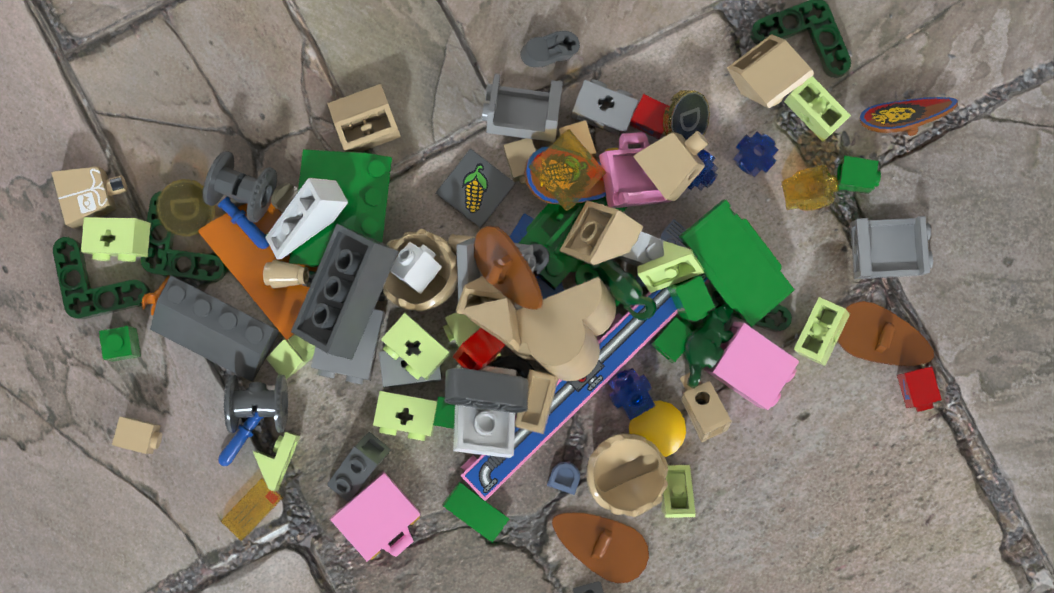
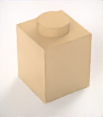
[112,417,162,454]

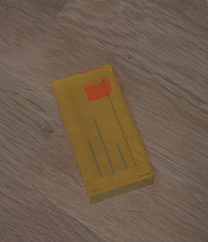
[221,478,283,541]

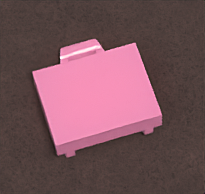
[599,132,671,208]
[330,471,421,561]

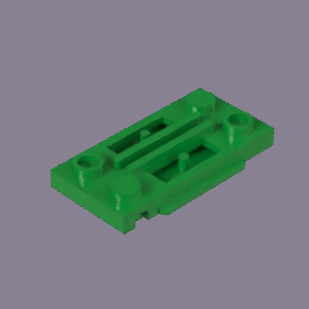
[519,196,627,290]
[679,199,795,327]

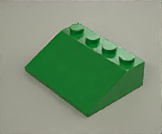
[289,149,392,267]

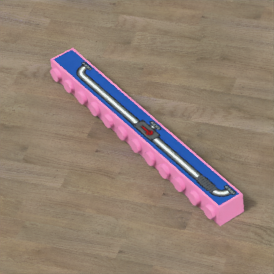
[461,273,709,501]

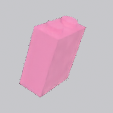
[704,322,799,410]

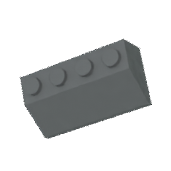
[291,224,399,360]
[150,276,279,382]

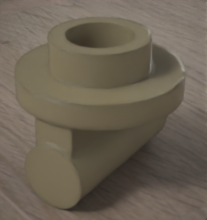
[271,183,298,214]

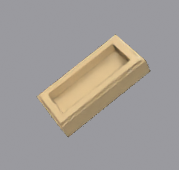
[515,369,559,434]

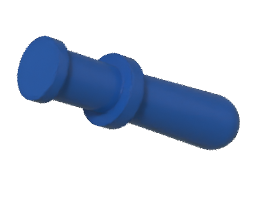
[218,196,269,249]
[218,412,264,466]

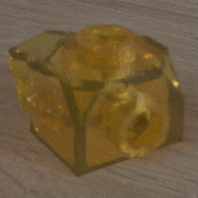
[781,164,839,211]

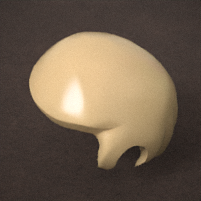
[383,229,458,311]
[586,433,668,517]

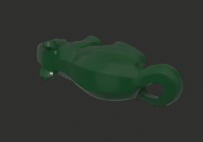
[590,259,657,320]
[684,304,733,389]

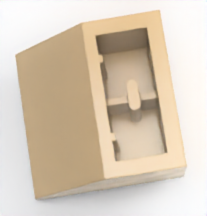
[727,34,814,108]
[327,84,401,153]

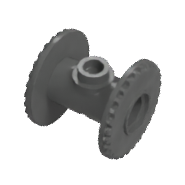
[203,151,277,222]
[224,375,288,433]

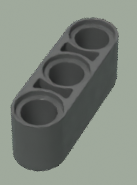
[444,368,529,413]

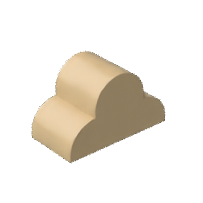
[500,277,616,381]

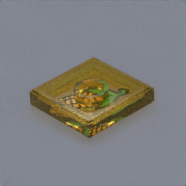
[528,129,606,211]

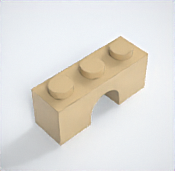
[503,120,596,184]

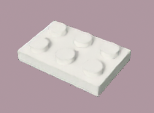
[453,364,516,458]

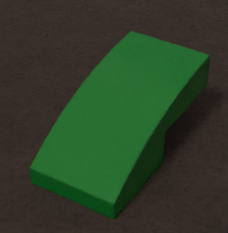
[442,481,509,543]

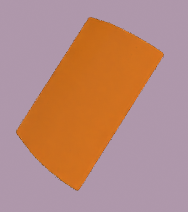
[198,203,318,339]

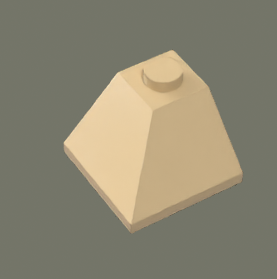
[559,200,643,265]

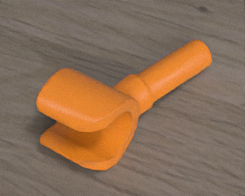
[142,276,170,315]

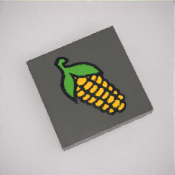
[435,148,516,229]

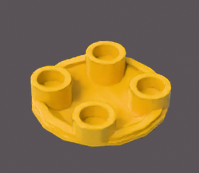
[629,400,686,457]

